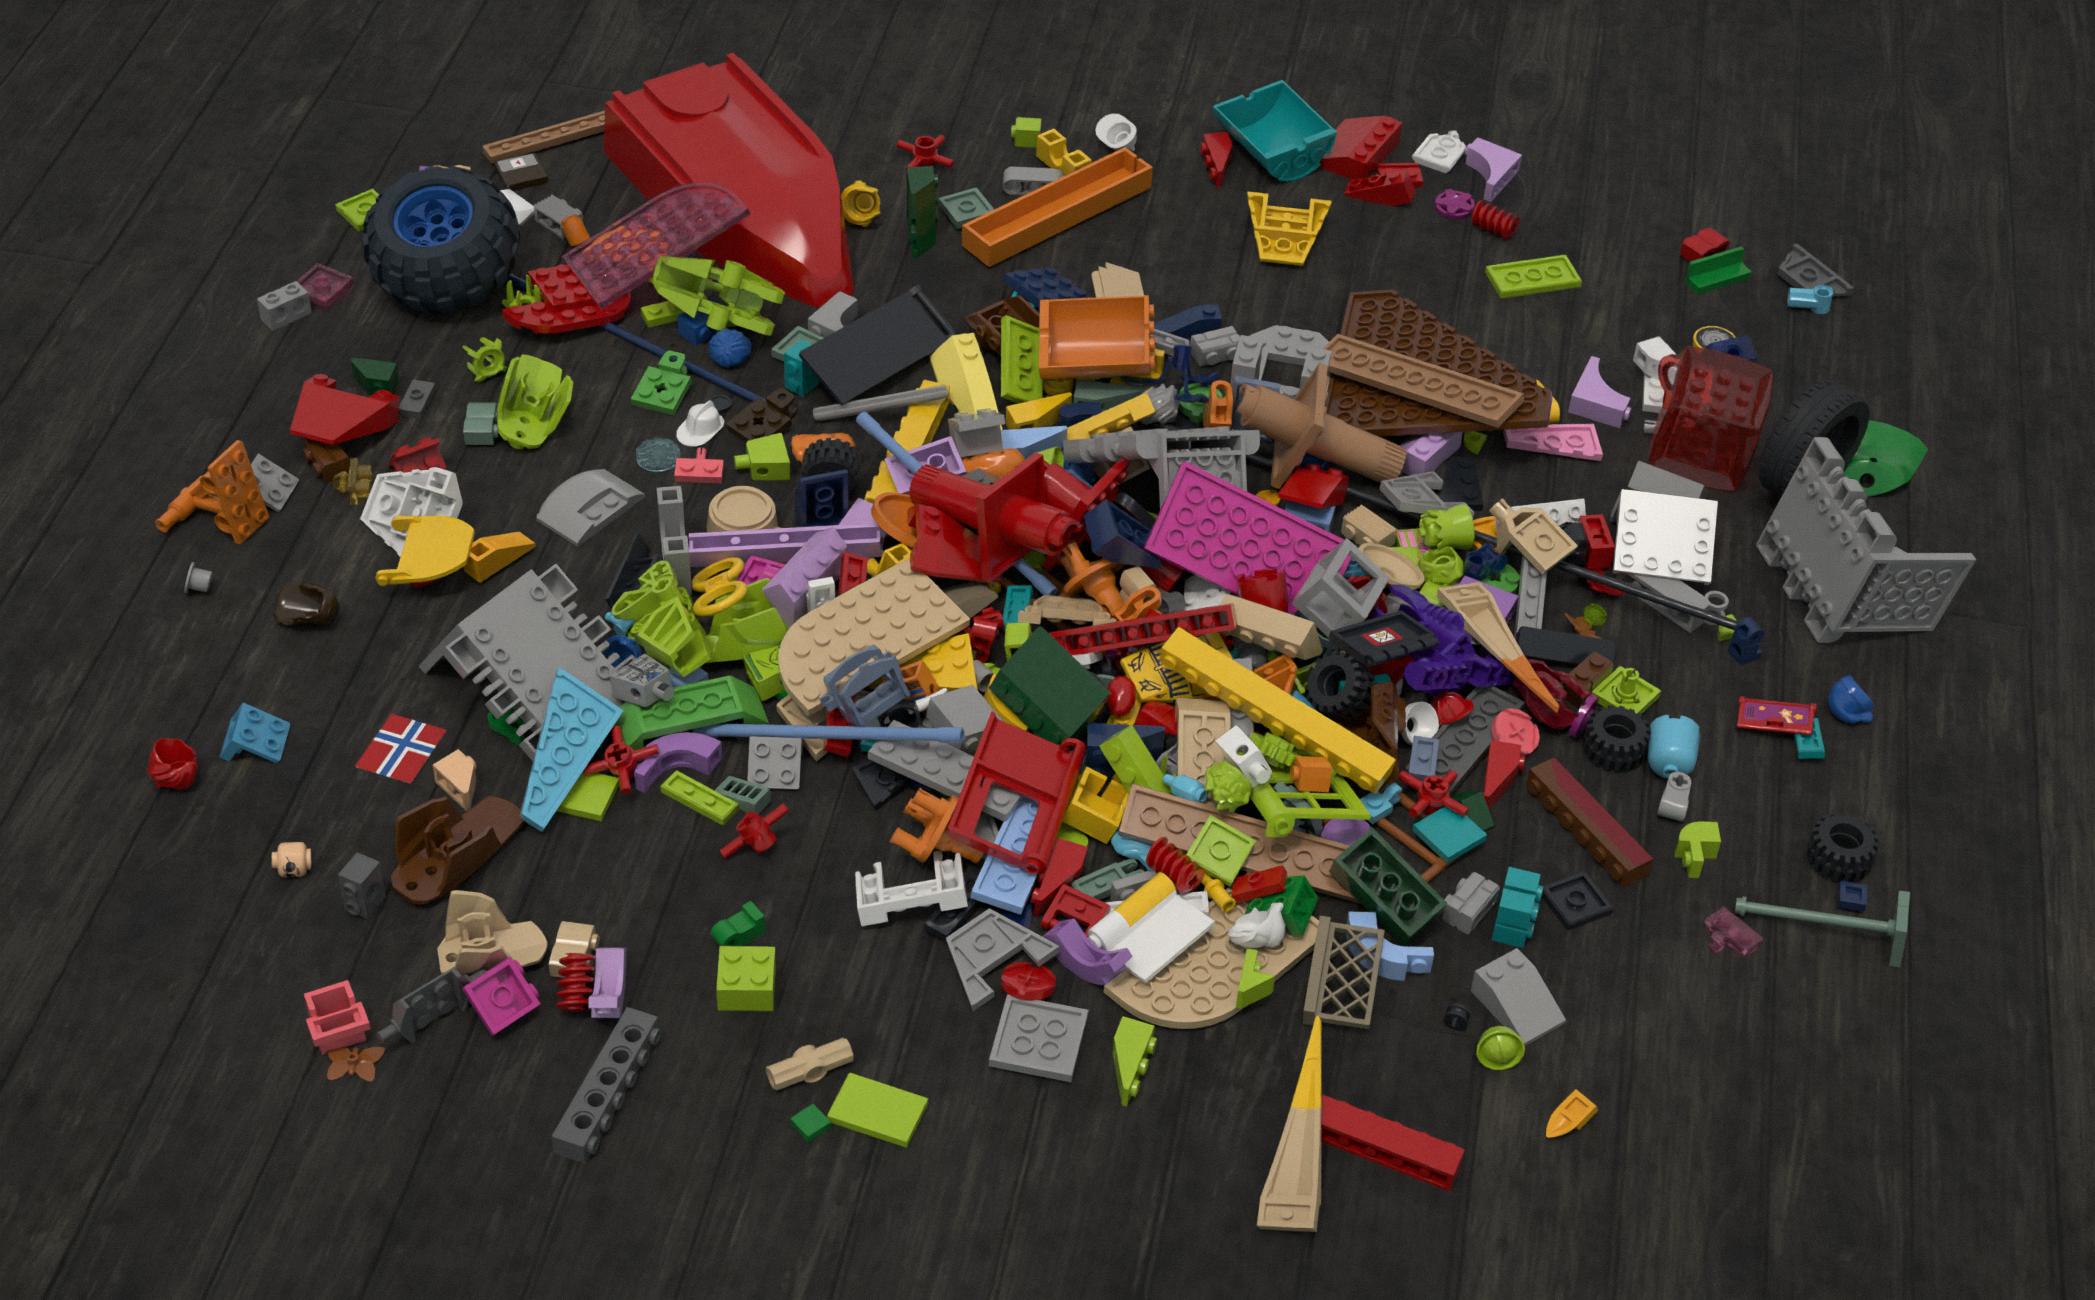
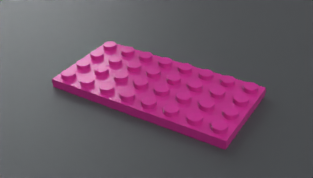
[1143,461,1356,615]

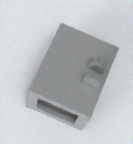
[1292,538,1389,638]

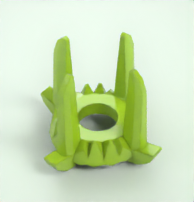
[502,275,542,308]
[463,337,508,383]

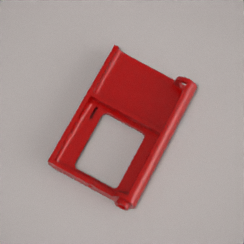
[947,711,1087,875]

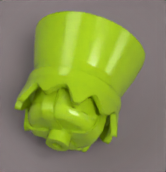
[1417,504,1475,553]

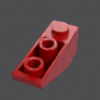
[1199,132,1232,188]
[1345,170,1415,206]
[1031,838,1088,916]

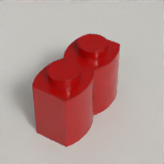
[1680,228,1730,262]

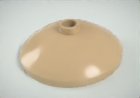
[1359,543,1424,590]

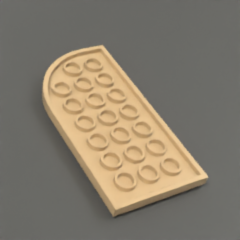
[778,558,970,716]
[1104,872,1319,1029]

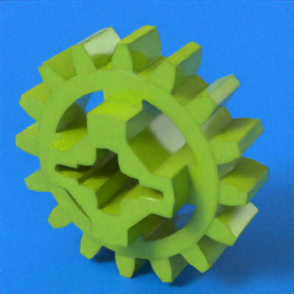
[1249,732,1301,769]

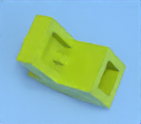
[1674,822,1721,878]

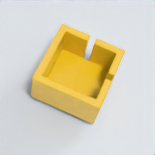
[1063,767,1129,844]

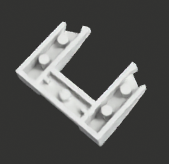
[855,851,968,926]

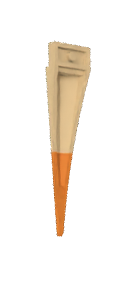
[1436,582,1559,713]

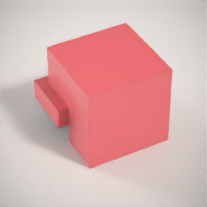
[304,980,370,1055]

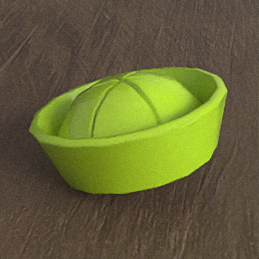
[1476,1026,1525,1070]

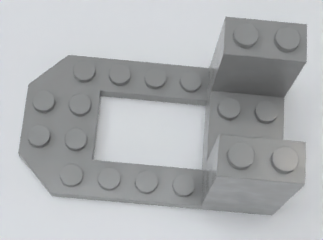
[1230,325,1331,399]

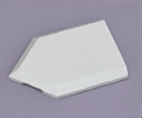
[1412,131,1467,173]

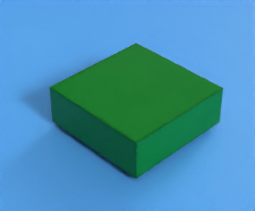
[790,1104,831,1142]

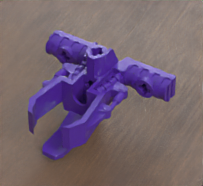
[1369,584,1515,698]

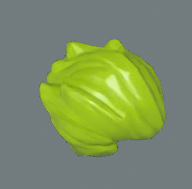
[1418,546,1463,587]
[1204,760,1252,813]

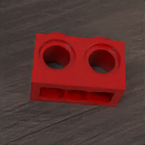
[1579,514,1615,569]

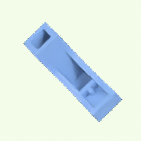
[1346,912,1434,981]

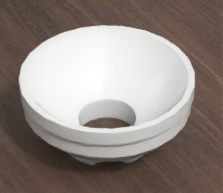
[1401,702,1439,746]

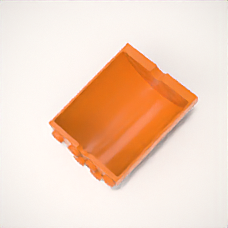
[1039,295,1156,379]

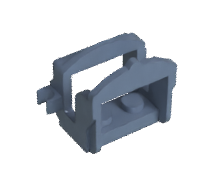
[819,645,910,727]

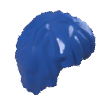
[708,328,751,368]

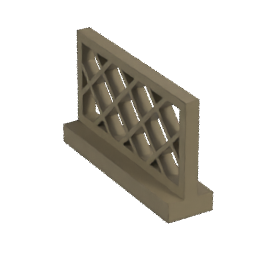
[1303,916,1384,1029]

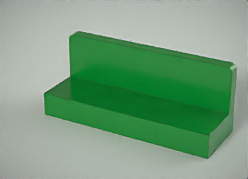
[1685,247,1751,295]

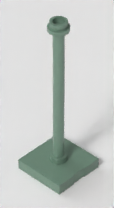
[1735,891,1910,967]

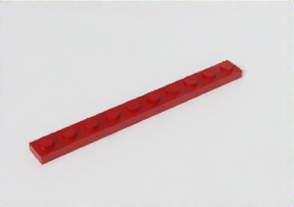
[823,552,868,757]

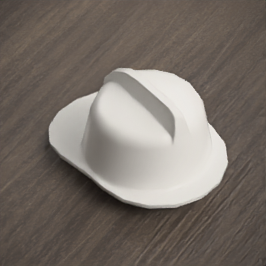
[1096,114,1137,151]
[677,401,724,447]

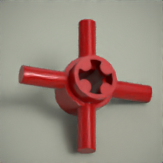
[897,135,954,172]
[583,726,660,794]
[1398,770,1469,817]
[720,803,790,859]

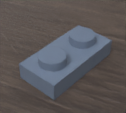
[1409,735,1439,781]

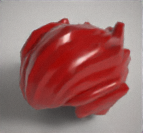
[146,738,199,791]

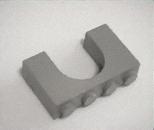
[808,291,858,338]
[657,486,692,595]

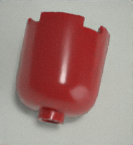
[1236,568,1288,613]

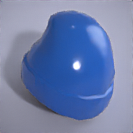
[1828,675,1874,724]

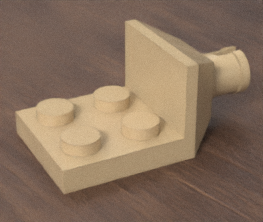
[1489,499,1578,575]

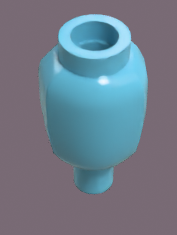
[1163,774,1208,803]

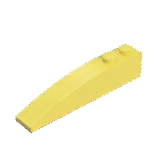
[930,333,1002,430]

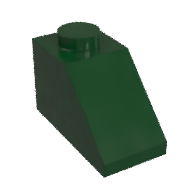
[351,357,399,396]

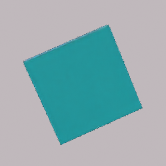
[1412,807,1487,863]

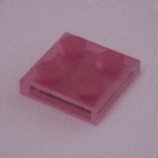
[297,263,354,308]

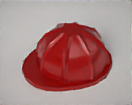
[1430,691,1474,725]

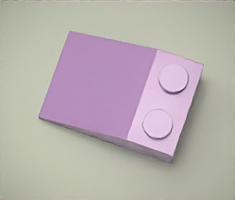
[885,436,967,495]

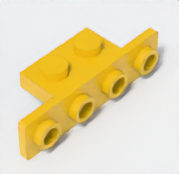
[1067,393,1156,440]

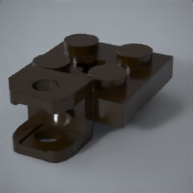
[726,388,797,443]

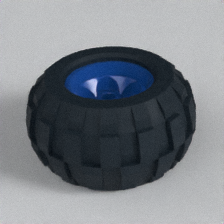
[362,166,521,314]

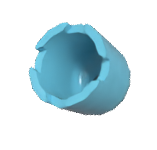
[1647,715,1700,779]

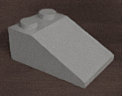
[1471,948,1566,1046]

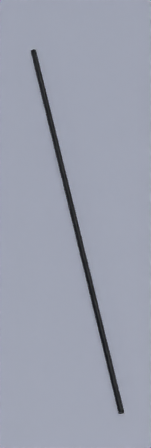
[1137,421,1739,630]

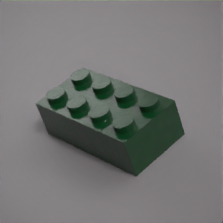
[1329,827,1447,947]

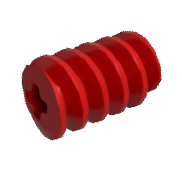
[1472,200,1520,240]
[1146,837,1205,894]
[556,953,595,1012]

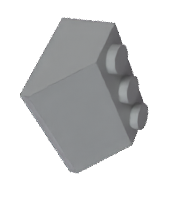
[1628,461,1709,499]

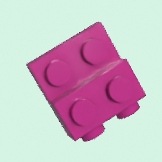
[462,957,540,1035]

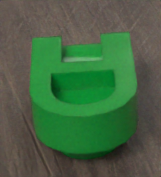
[488,710,532,745]

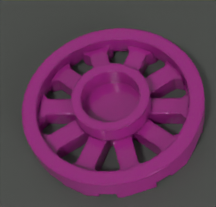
[1569,694,1599,739]

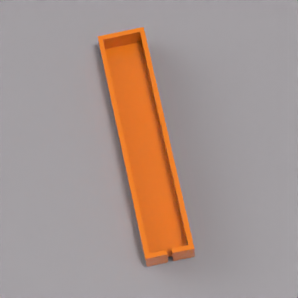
[962,147,1153,267]

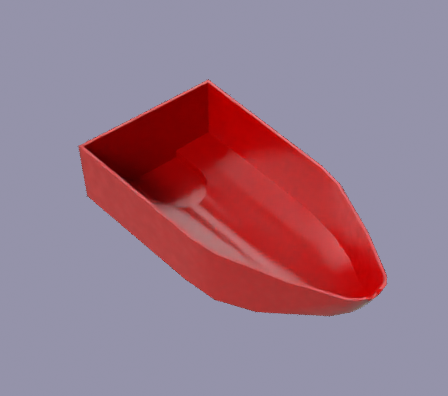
[604,53,854,308]

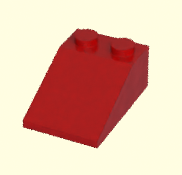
[1278,463,1349,509]

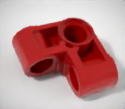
[950,616,999,663]

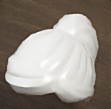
[1227,903,1285,948]

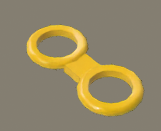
[691,557,748,617]

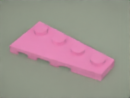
[1503,424,1603,461]

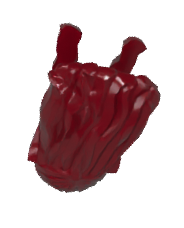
[1513,659,1590,730]

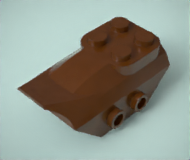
[963,295,1043,381]
[1334,681,1406,792]

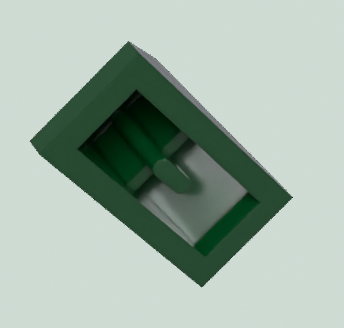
[1443,791,1494,832]

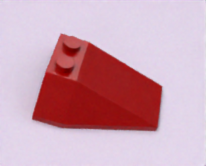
[907,504,1002,583]

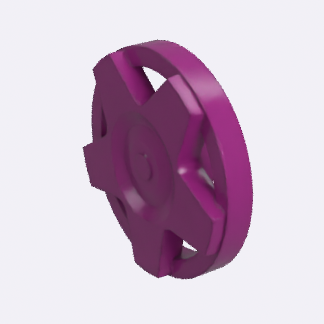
[1435,189,1475,219]

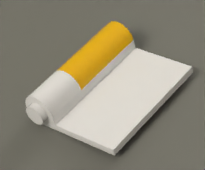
[1088,872,1215,983]

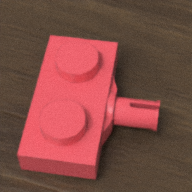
[674,448,724,484]

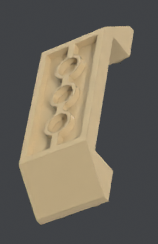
[1175,698,1230,811]

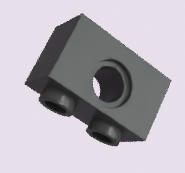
[338,853,386,919]

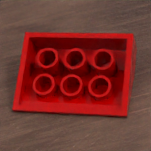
[1319,116,1402,180]

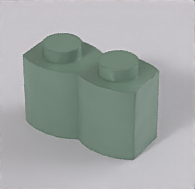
[463,403,499,445]

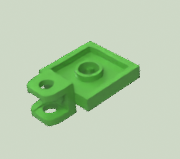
[631,351,692,415]

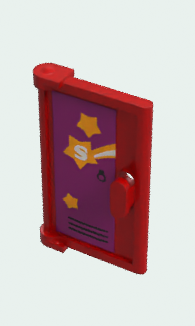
[1737,696,1817,735]

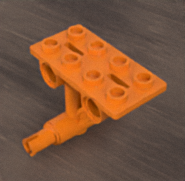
[155,440,269,544]

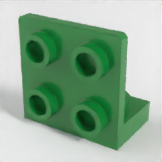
[1244,875,1318,937]

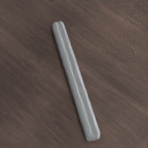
[813,385,948,421]

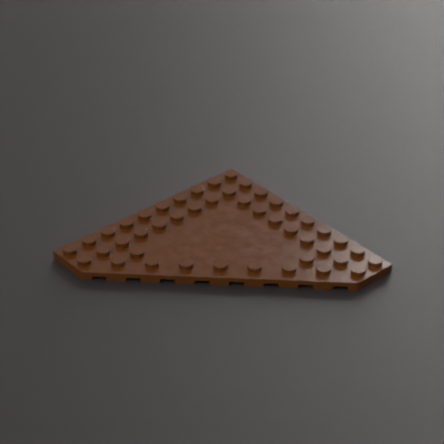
[1325,289,1553,437]

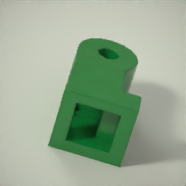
[711,901,765,946]

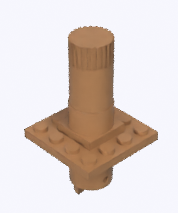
[1237,362,1406,489]

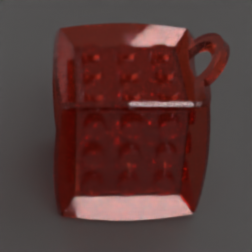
[1648,346,1774,491]

